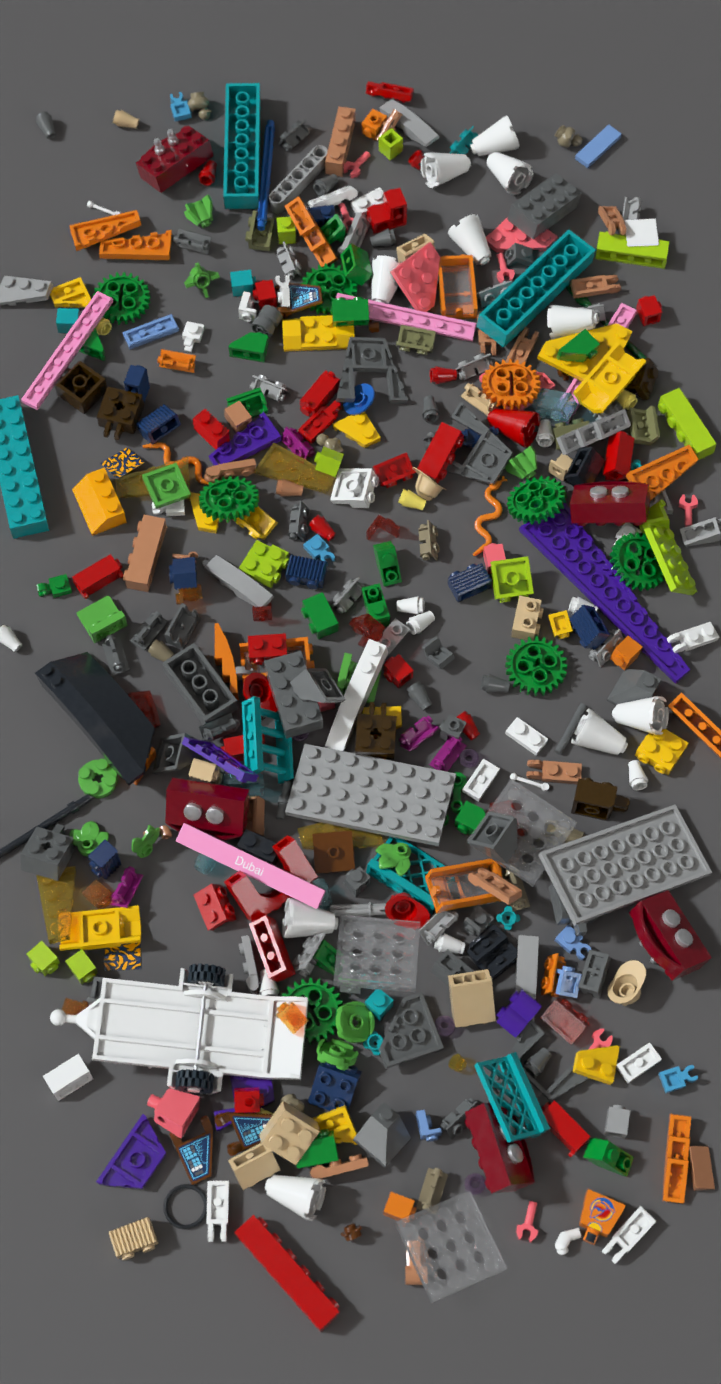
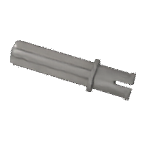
[330,901,386,918]

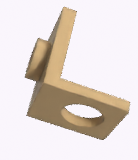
[548,454,573,481]

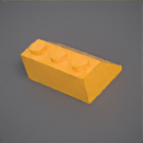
[72,467,127,536]

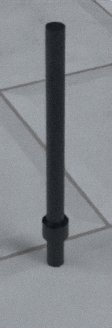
[0,794,92,858]

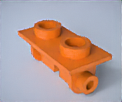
[157,349,196,373]
[541,953,566,997]

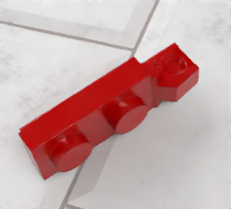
[366,81,414,102]
[298,400,341,444]

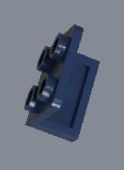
[308,1062,362,1111]

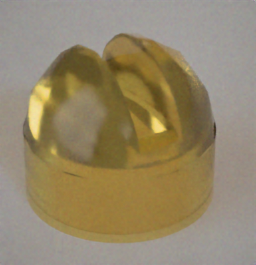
[449,1054,467,1072]

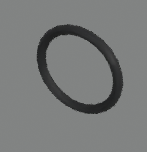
[164,1184,207,1229]

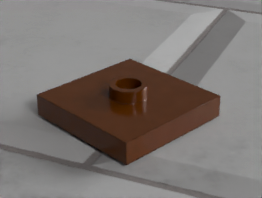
[312,830,355,873]

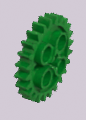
[300,263,357,316]
[93,272,151,325]
[199,476,259,523]
[507,476,567,525]
[609,532,665,591]
[505,636,567,696]
[282,978,343,1045]

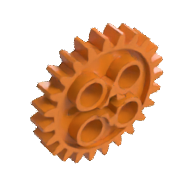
[481,359,541,410]

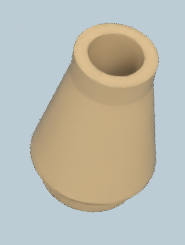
[113,110,139,129]

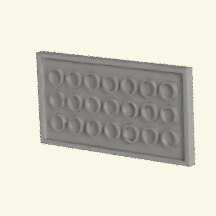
[285,744,456,846]
[538,804,712,926]

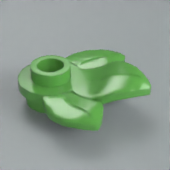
[70,821,109,857]
[131,825,160,858]
[376,843,411,876]

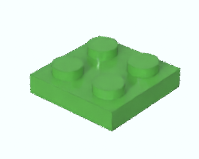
[142,463,191,509]

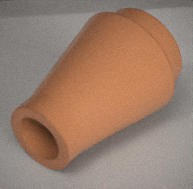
[276,479,303,497]

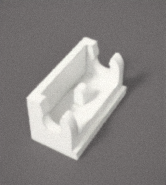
[43,1054,93,1101]

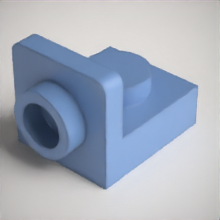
[556,966,582,998]
[416,1110,442,1142]

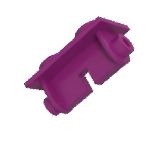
[281,427,315,464]
[398,716,439,751]
[429,736,467,772]
[110,866,144,908]

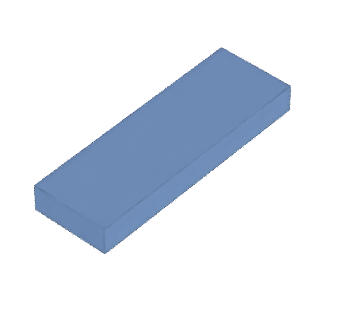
[575,125,622,168]
[123,314,179,349]

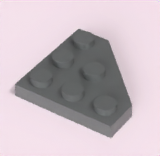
[379,992,444,1069]

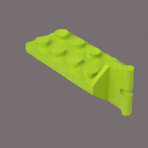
[639,499,697,595]

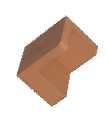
[224,401,252,433]

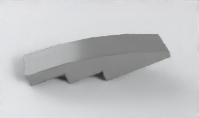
[379,99,439,147]
[556,409,631,455]
[680,517,721,547]
[204,555,274,610]
[515,935,539,1022]

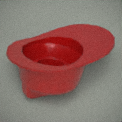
[243,672,277,712]
[385,893,430,931]

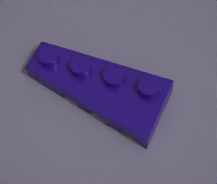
[209,412,282,466]
[181,737,259,783]

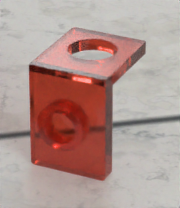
[366,515,400,540]
[252,600,272,621]

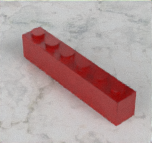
[234,1214,340,1332]

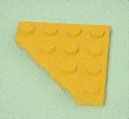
[537,323,633,382]

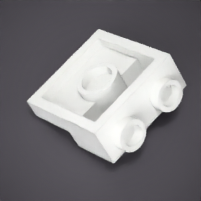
[330,468,379,508]

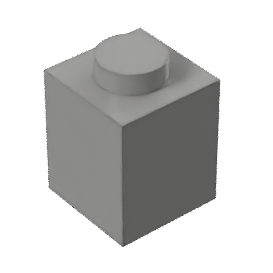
[604,1105,630,1139]

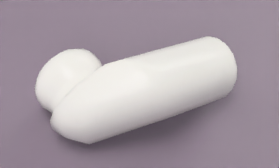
[555,1228,581,1255]

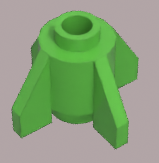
[184,195,213,228]
[184,262,220,298]
[505,445,537,479]

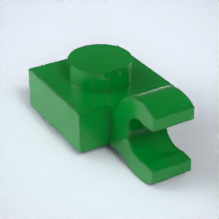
[37,574,72,598]

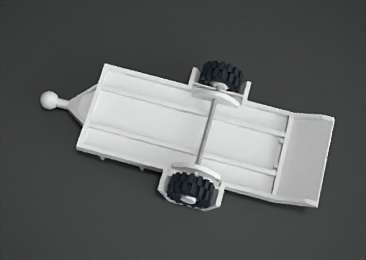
[50,963,308,1095]

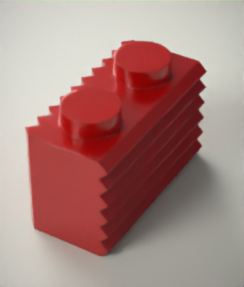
[192,409,230,450]

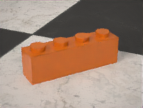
[668,692,721,759]

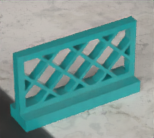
[366,837,458,915]
[474,1052,550,1143]

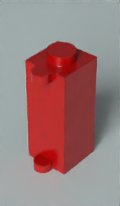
[300,370,340,416]
[603,431,635,481]
[72,554,124,599]
[541,1101,591,1157]

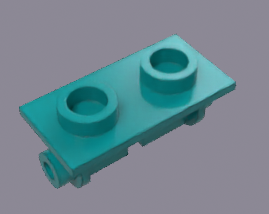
[449,126,479,155]

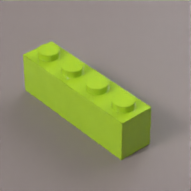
[595,231,669,269]
[658,388,717,460]

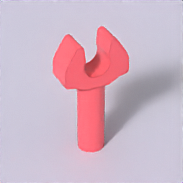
[344,151,371,178]
[338,203,354,233]
[497,253,515,283]
[679,494,698,527]
[589,1028,613,1049]
[516,1201,538,1243]

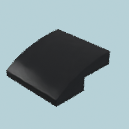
[464,924,518,981]

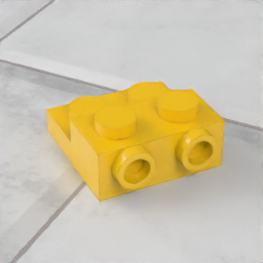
[635,729,689,775]

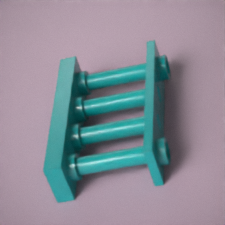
[242,696,294,784]

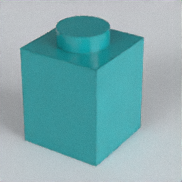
[230,270,256,297]
[56,308,80,333]
[365,987,394,1021]

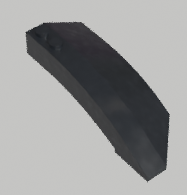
[35,652,155,785]

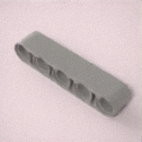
[269,145,328,214]

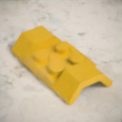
[282,315,354,352]
[573,342,646,414]
[59,905,142,951]

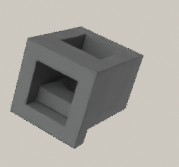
[342,866,371,897]

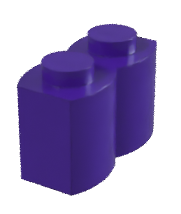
[496,989,542,1038]

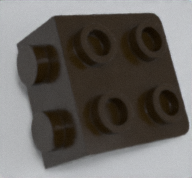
[625,358,658,400]

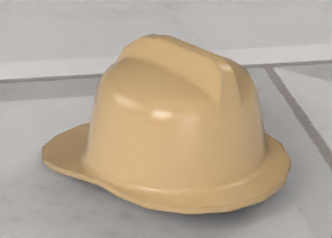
[412,467,446,501]
[608,960,646,1006]

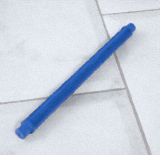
[257,120,275,231]

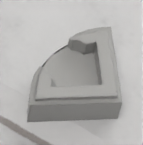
[235,666,256,680]

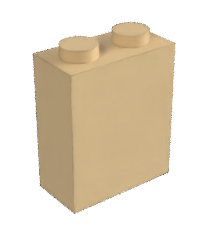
[448,969,496,1027]

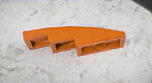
[285,196,338,268]
[215,623,239,700]
[663,1113,691,1203]

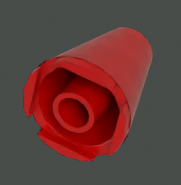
[487,409,540,447]

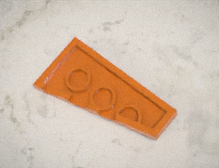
[69,210,141,251]
[99,230,172,260]
[626,445,699,501]

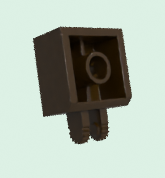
[55,361,107,414]
[97,387,144,440]
[355,702,397,759]
[571,778,630,821]

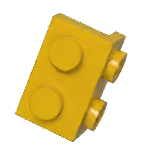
[236,506,278,540]

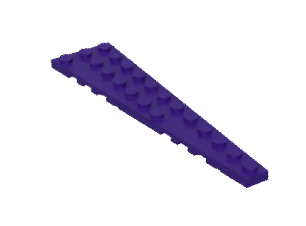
[519,503,690,684]

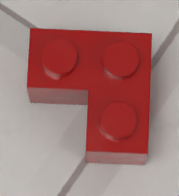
[367,188,407,234]

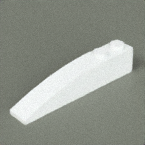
[325,639,388,751]

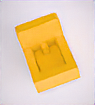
[548,610,573,639]

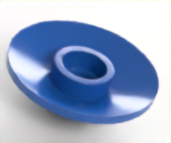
[343,383,375,415]

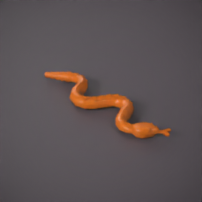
[142,442,222,485]
[473,476,507,556]

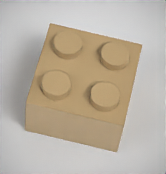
[260,1101,320,1165]

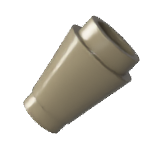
[148,639,175,662]

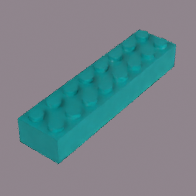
[223,83,261,209]
[476,229,596,347]
[0,395,50,539]

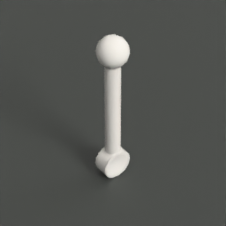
[87,201,120,215]
[510,773,549,791]

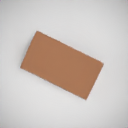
[244,795,265,836]
[688,1146,715,1191]

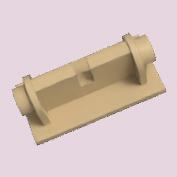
[461,383,498,416]

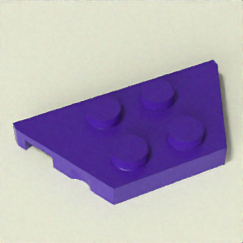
[96,1114,166,1190]

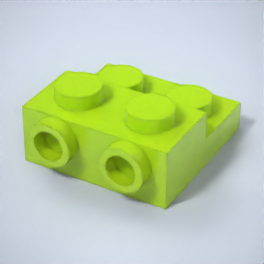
[238,540,290,588]
[490,556,534,603]

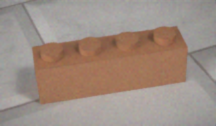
[325,106,356,177]
[123,515,167,592]

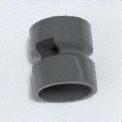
[251,305,283,339]

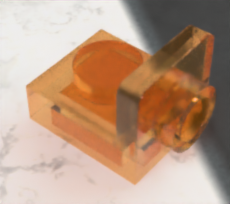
[176,584,203,605]
[82,879,112,910]
[62,998,89,1015]
[275,1002,309,1035]

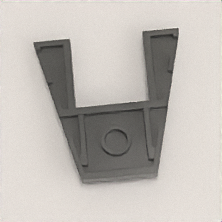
[336,337,408,404]
[446,402,513,485]
[492,1020,589,1120]

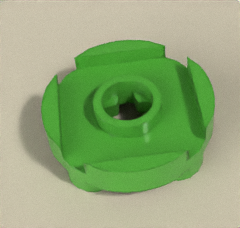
[78,759,118,799]
[336,1001,375,1043]
[316,1039,358,1070]

